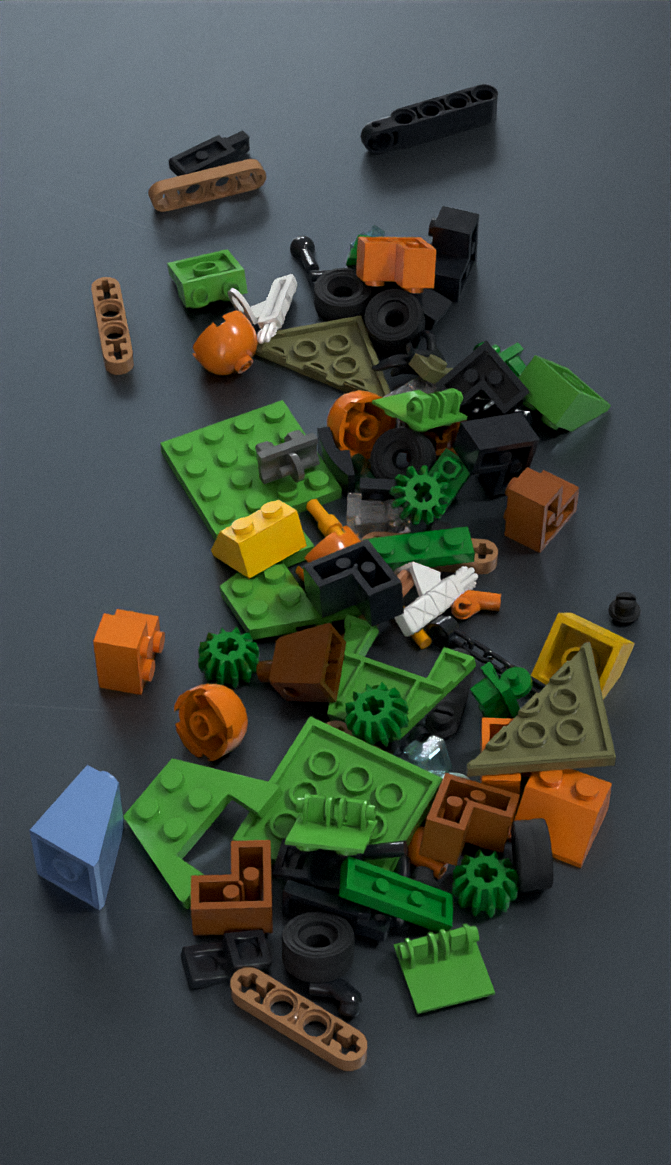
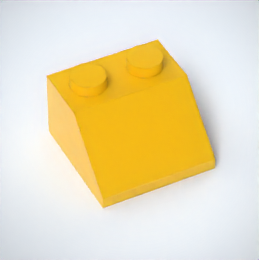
[211,500,307,579]
[531,612,635,700]

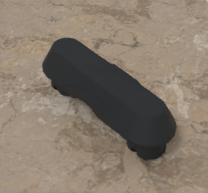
[425,648,475,741]

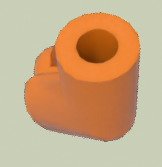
[451,590,502,619]
[408,826,448,880]

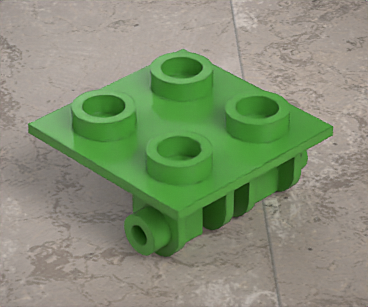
[372,388,468,432]
[285,794,378,856]
[394,923,495,1014]

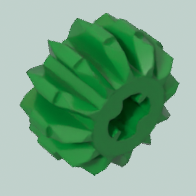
[389,465,450,526]
[198,627,259,689]
[345,682,409,747]
[452,849,519,918]

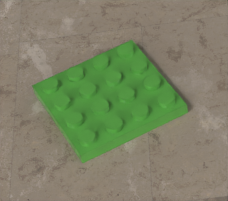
[160,400,342,540]
[232,716,443,896]

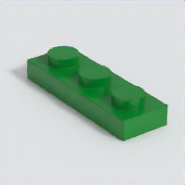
[363,526,475,572]
[339,856,453,933]

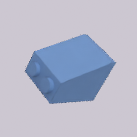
[30,765,124,910]

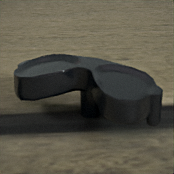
[387,725,434,759]

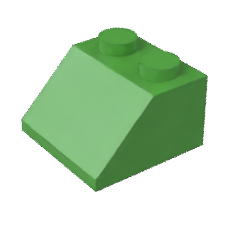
[519,355,611,431]

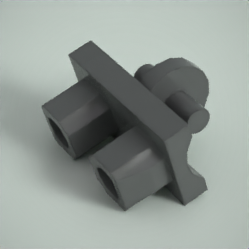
[255,430,320,484]

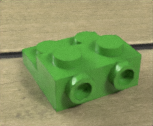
[167,249,248,308]

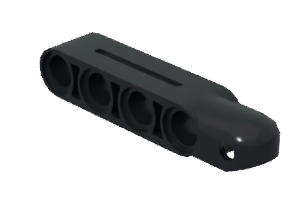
[360,84,498,154]

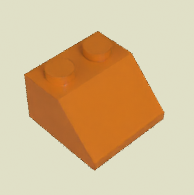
[509,769,612,868]

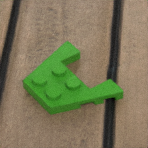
[219,531,362,640]
[327,615,476,743]
[123,758,283,909]

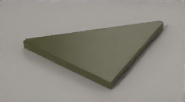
[255,315,392,398]
[466,642,616,777]

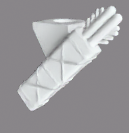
[228,274,298,344]
[394,561,478,636]

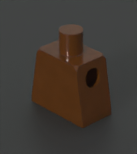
[256,623,346,703]

